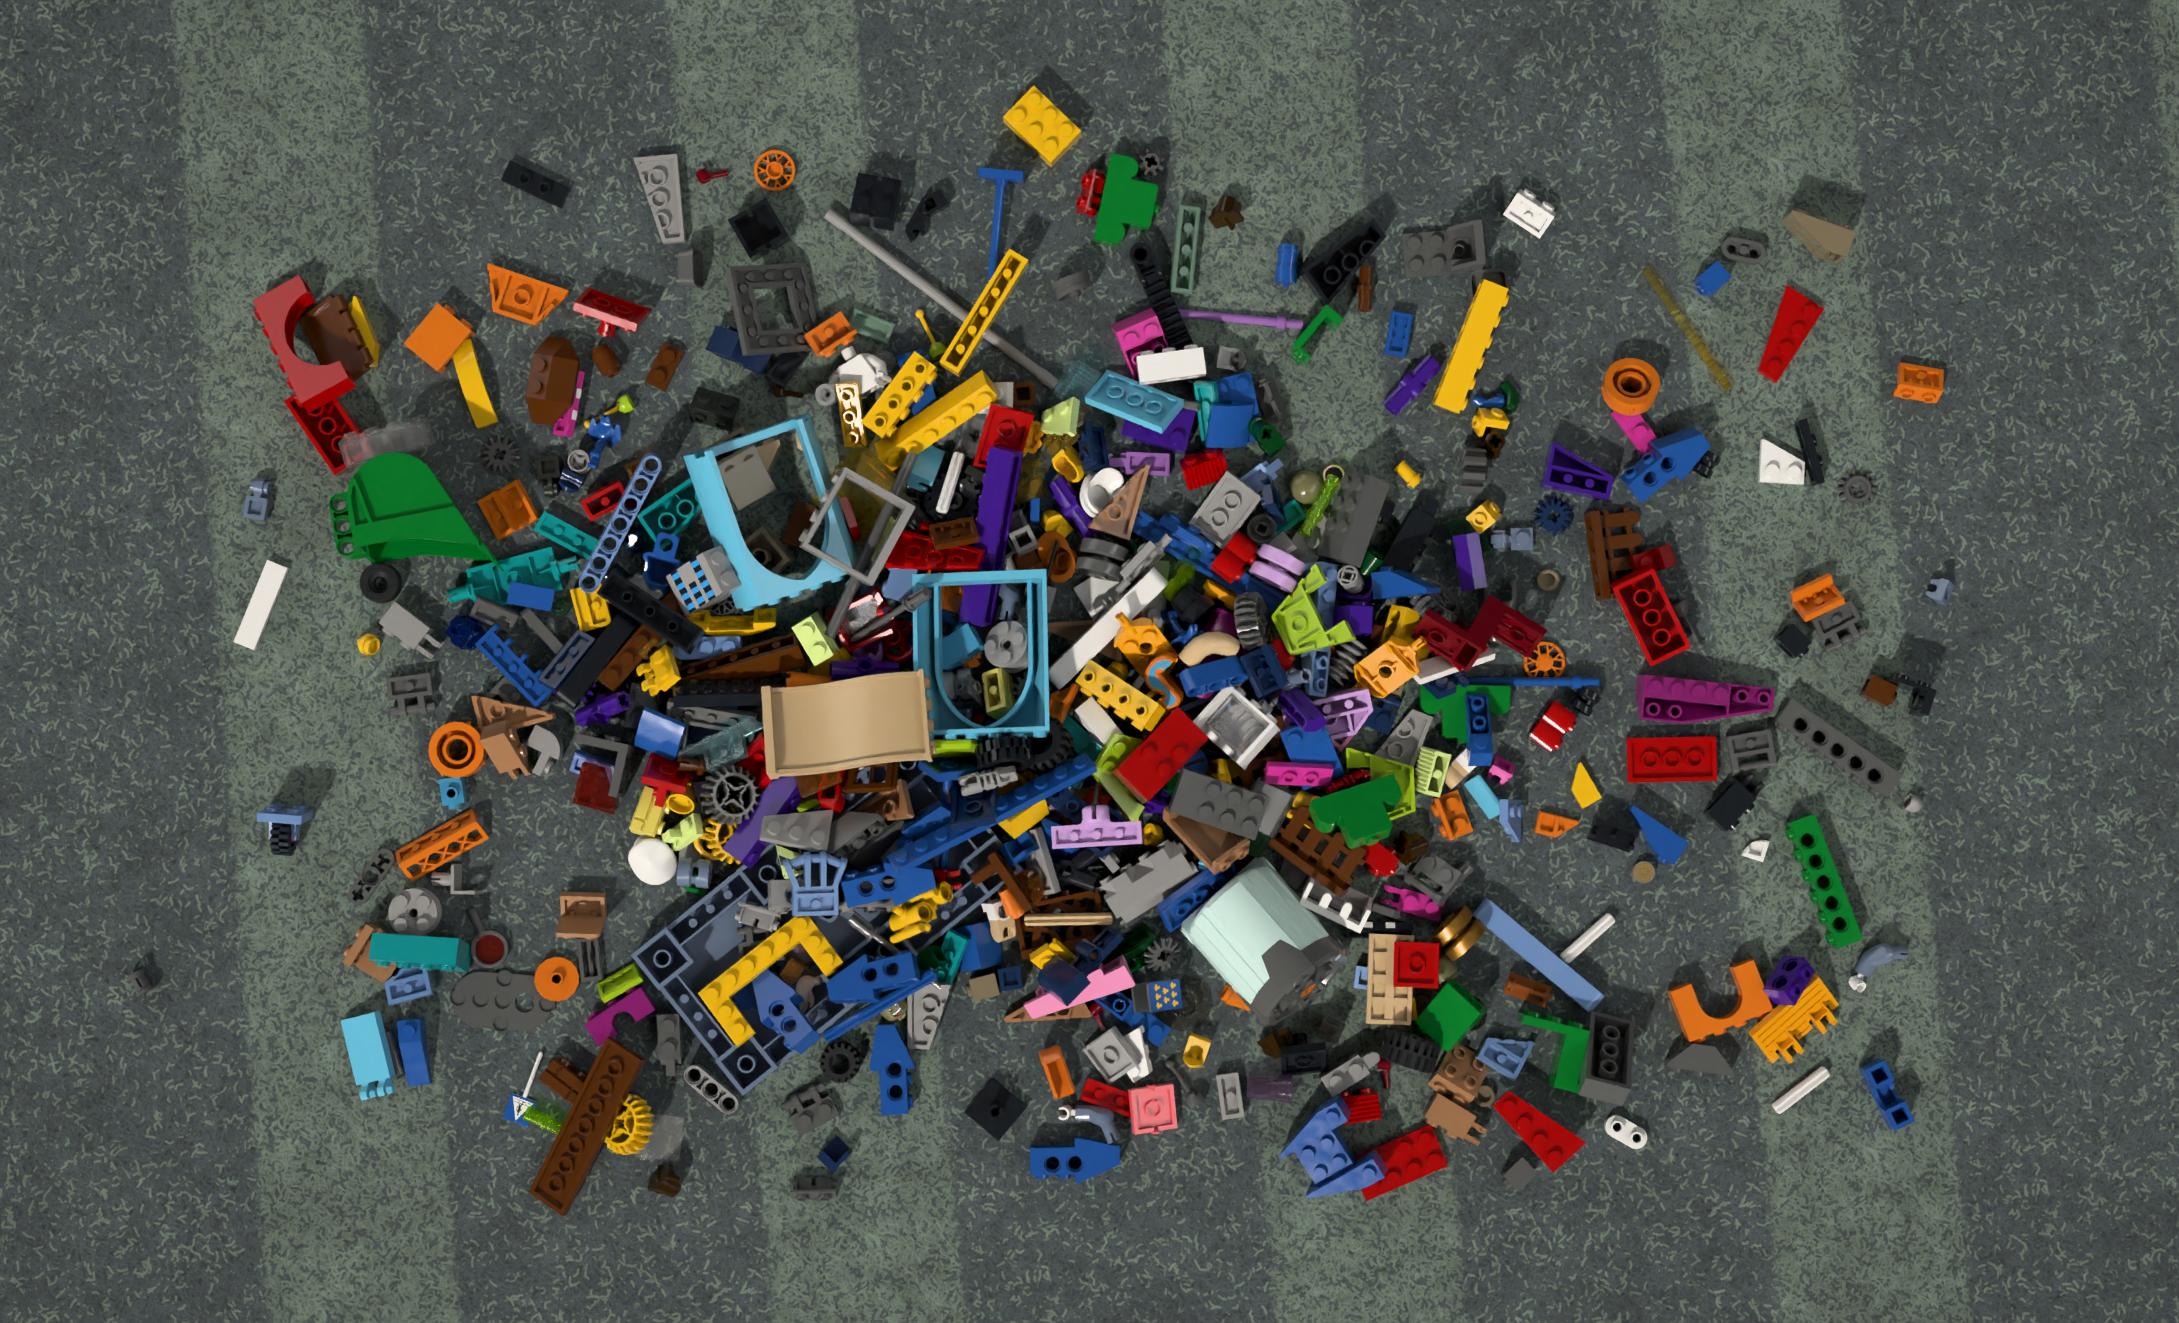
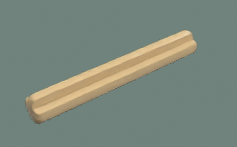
[1024,912,1113,926]

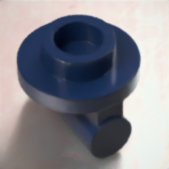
[558,468,585,493]
[622,528,643,552]

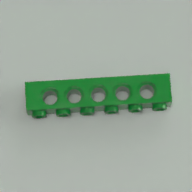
[1784,813,1863,949]

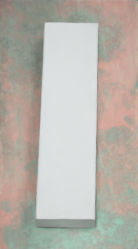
[234,560,290,650]
[1413,644,1496,685]

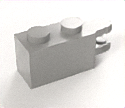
[379,602,443,659]
[1319,1050,1380,1097]

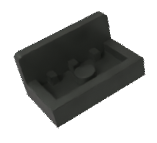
[689,387,740,431]

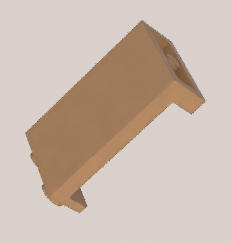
[1163,805,1250,875]

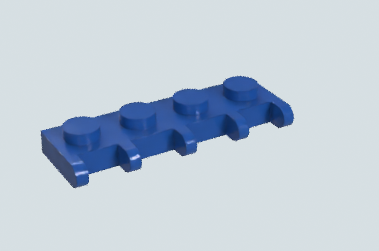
[475,623,554,708]

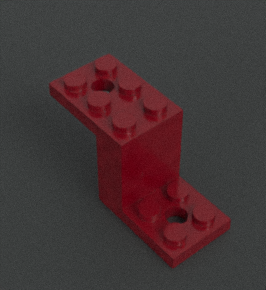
[1411,595,1547,672]

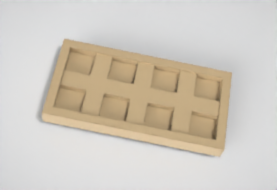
[1365,933,1414,1025]

